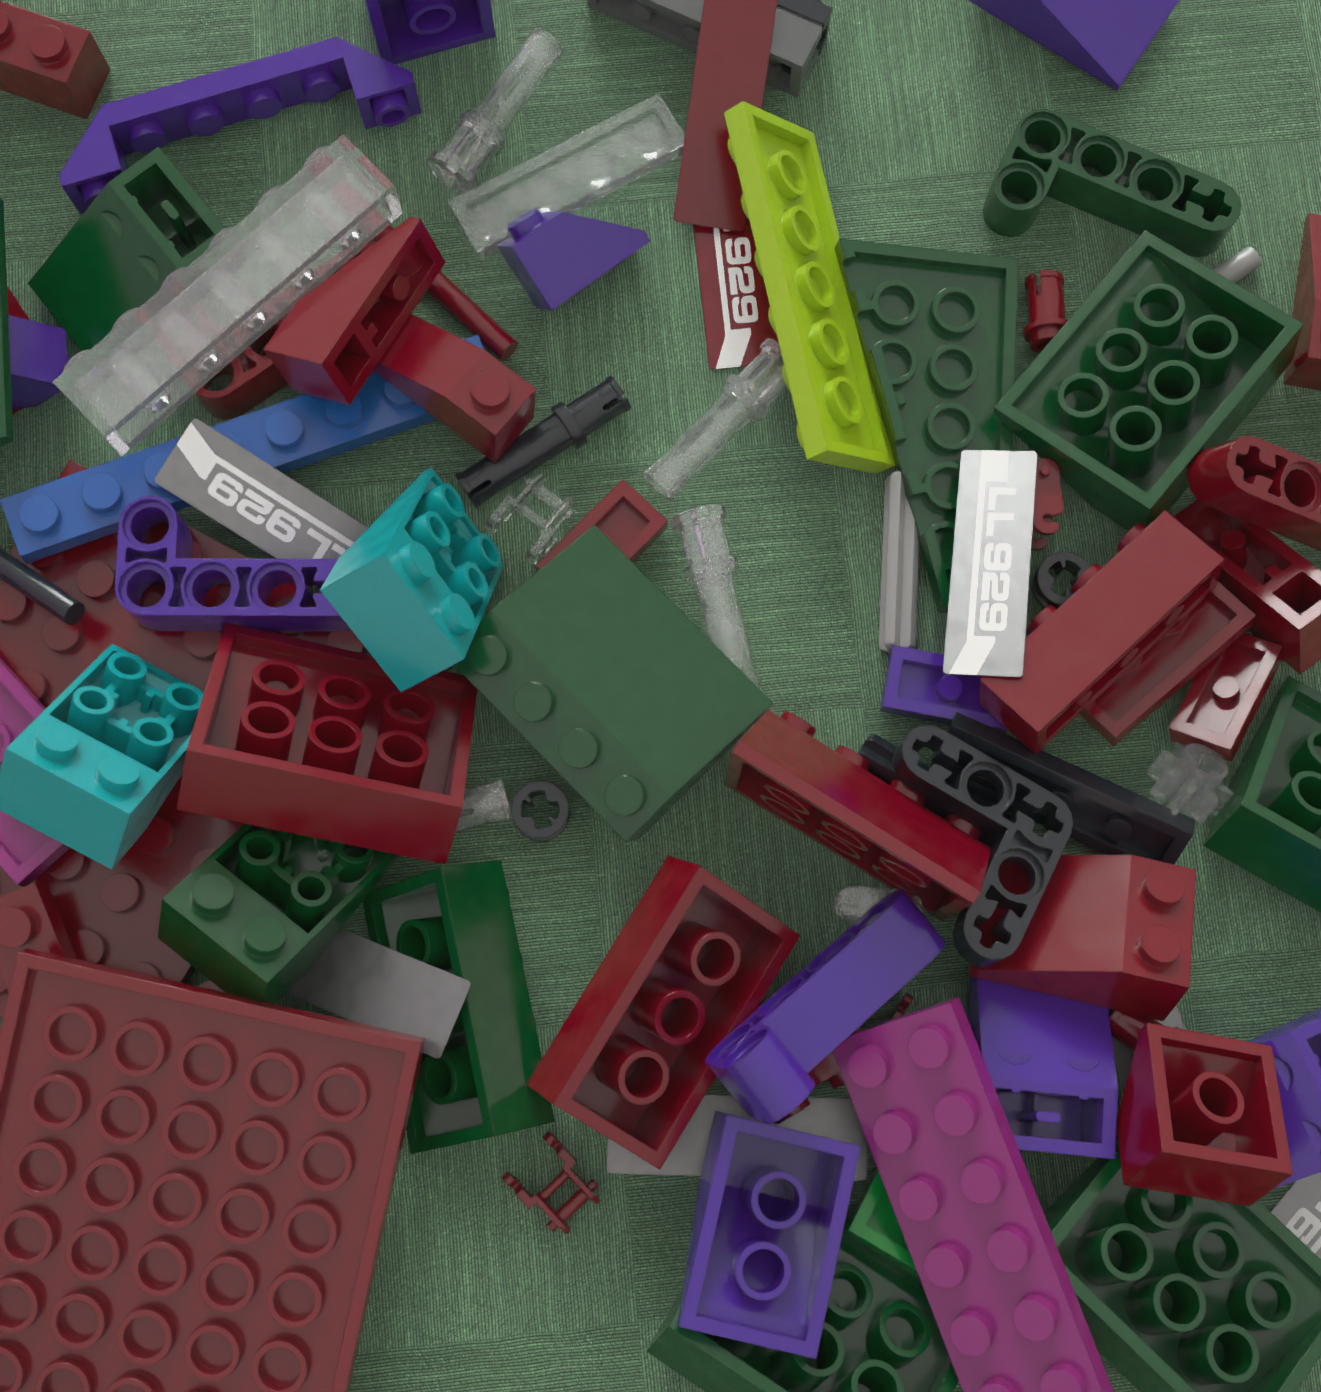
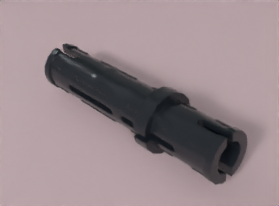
[455,375,631,509]

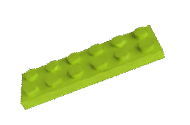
[724,101,896,474]

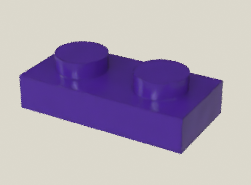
[880,645,1008,733]

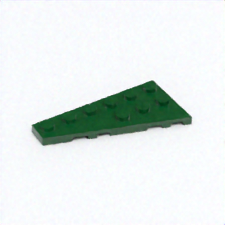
[835,238,1019,613]

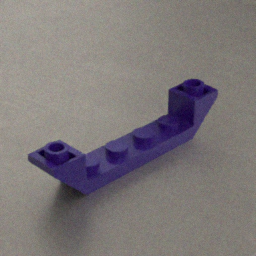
[59,37,422,214]

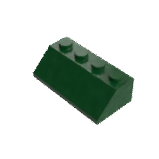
[363,860,555,1154]

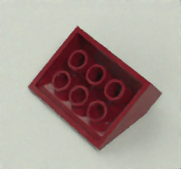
[177,623,477,864]
[724,710,992,921]

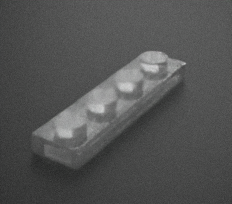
[448,93,685,261]

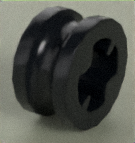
[1032,551,1090,609]
[511,781,570,842]

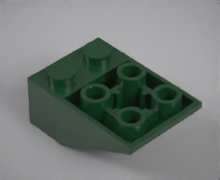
[28,147,248,376]
[158,824,399,1004]

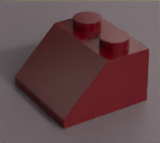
[1116,1023,1293,1206]

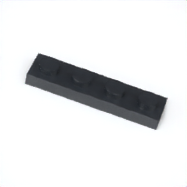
[929,712,1195,864]

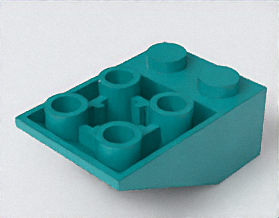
[320,467,504,692]
[0,643,204,870]

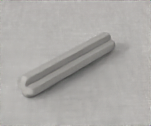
[879,471,919,653]

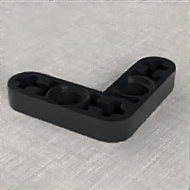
[892,726,1073,967]

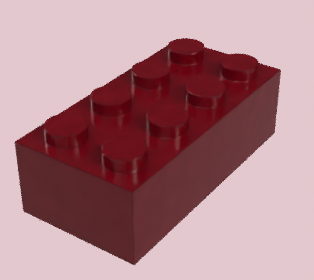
[526,855,801,1170]

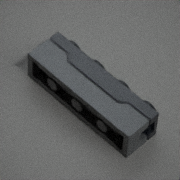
[587,0,832,98]

